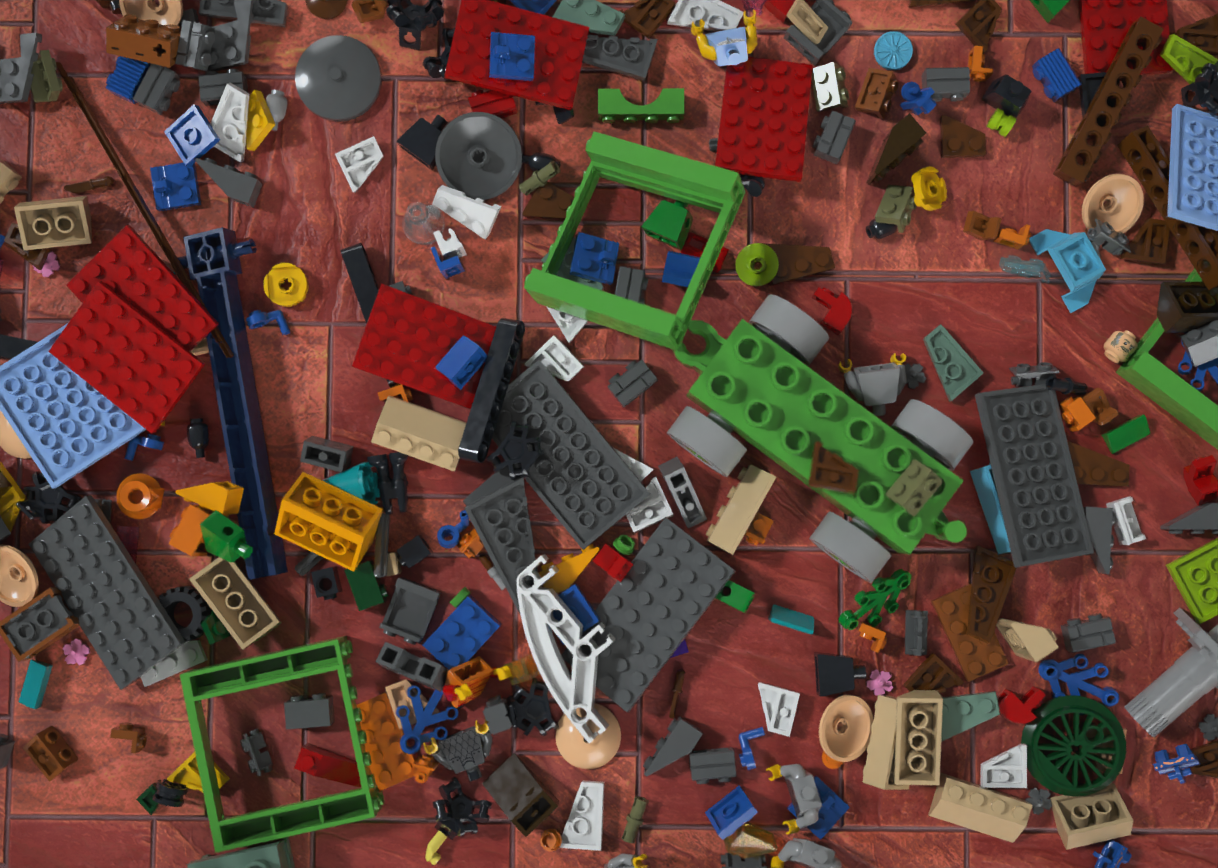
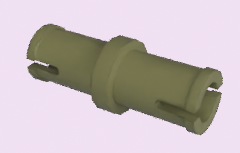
[519,161,560,196]
[621,796,648,843]

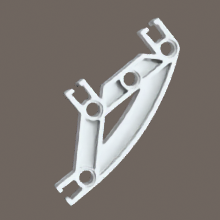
[516,554,616,743]

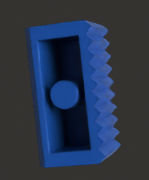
[1032,48,1081,102]
[106,56,151,104]

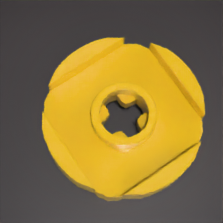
[911,166,947,211]
[263,263,309,307]

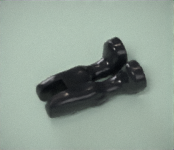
[367,452,409,515]

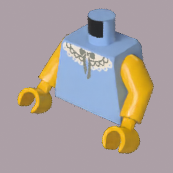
[691,10,757,66]

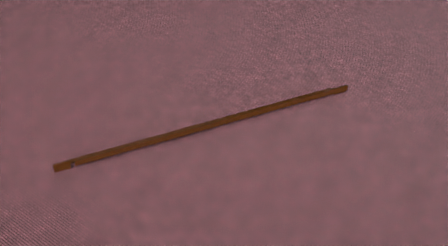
[56,62,234,358]

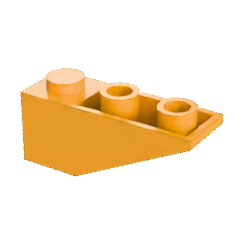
[175,481,244,517]
[538,544,600,593]

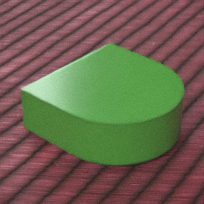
[450,587,471,608]

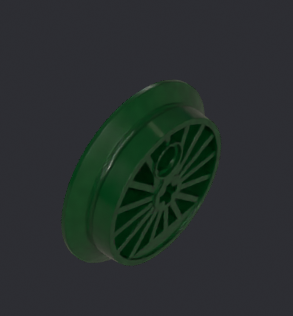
[1021,695,1127,797]

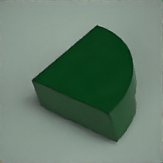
[136,782,159,815]

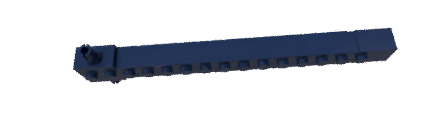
[178,227,288,580]

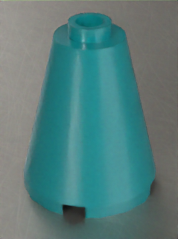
[322,462,380,505]

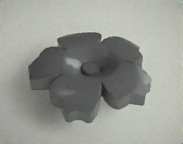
[904,363,926,389]
[1198,714,1218,741]
[1025,787,1052,815]

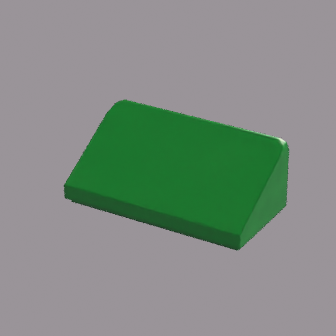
[1102,414,1151,454]

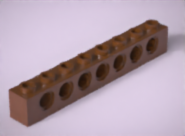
[1053,17,1163,186]
[1117,126,1218,290]

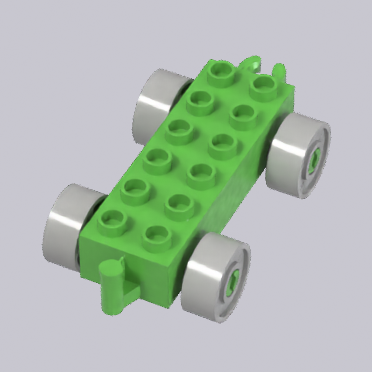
[667,294,973,583]

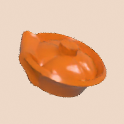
[116,473,165,519]

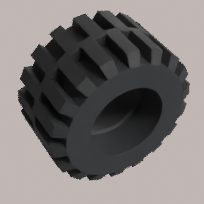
[159,586,212,642]

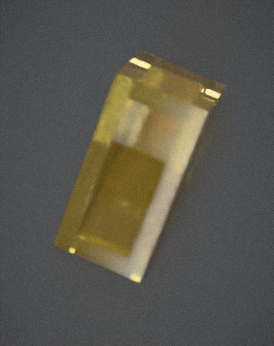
[504,653,540,685]
[724,822,778,859]

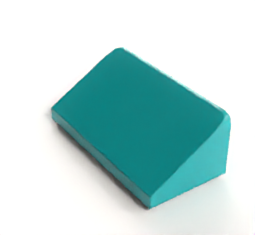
[768,605,814,634]
[18,659,53,709]

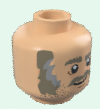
[1104,330,1138,363]

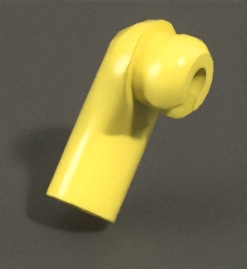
[425,830,447,865]

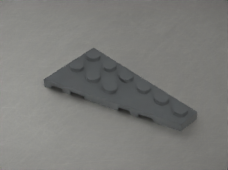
[464,477,538,616]

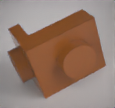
[351,0,388,24]
[963,211,1002,240]
[1082,387,1119,426]
[110,723,147,754]

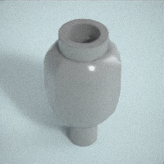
[266,90,287,131]

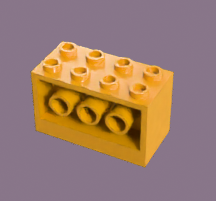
[274,472,383,572]

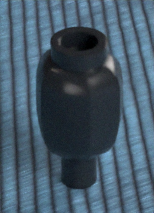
[522,152,560,171]
[866,219,897,239]
[187,418,209,458]

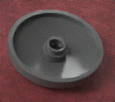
[295,35,382,122]
[435,112,522,200]

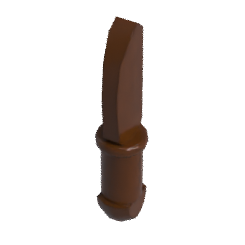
[64,176,114,193]
[669,669,685,719]

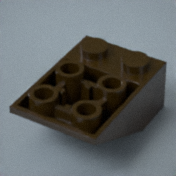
[866,113,926,185]
[482,753,559,837]

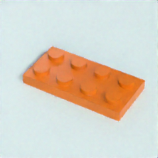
[345,692,417,791]

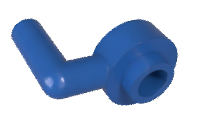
[246,310,291,335]
[124,434,164,461]
[437,510,470,548]
[738,727,765,770]

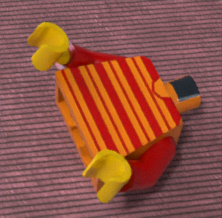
[442,656,512,709]

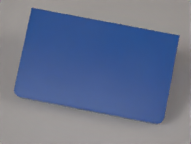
[431,246,465,279]
[662,251,701,287]
[435,335,488,390]

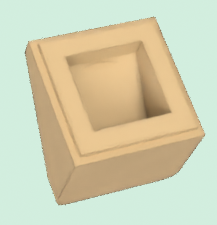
[386,552,402,576]

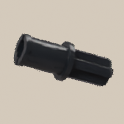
[1046,376,1088,395]

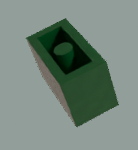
[344,560,389,611]

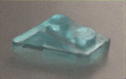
[999,255,1051,283]

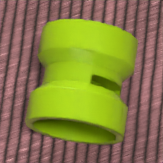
[986,108,1017,137]

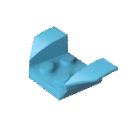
[1029,229,1106,313]

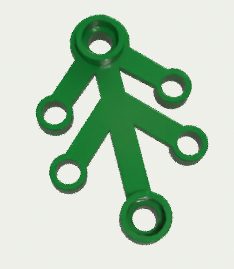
[838,569,911,630]

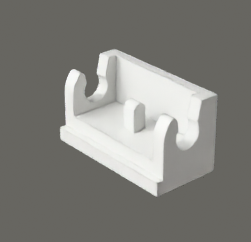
[433,228,467,260]
[1106,496,1146,545]

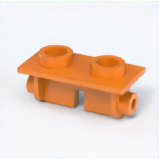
[457,528,484,559]
[412,754,439,783]

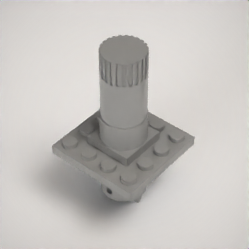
[1125,608,1218,737]

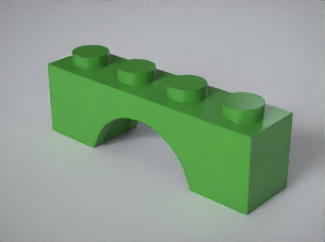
[598,88,684,123]

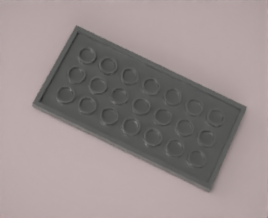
[492,360,651,550]
[975,384,1094,568]
[29,495,185,690]
[561,517,735,712]

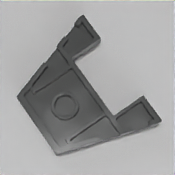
[180,0,255,72]
[0,33,42,104]

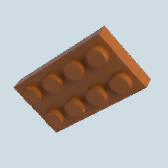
[931,583,1009,682]

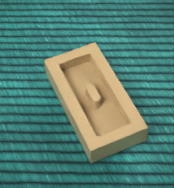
[786,0,828,45]

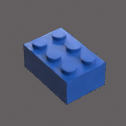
[423,595,502,670]

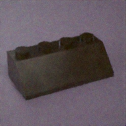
[1157,281,1218,333]

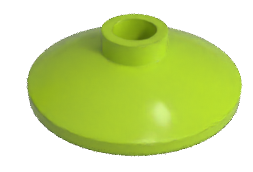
[735,243,779,286]

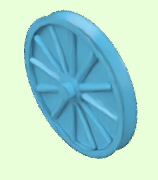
[874,31,913,70]

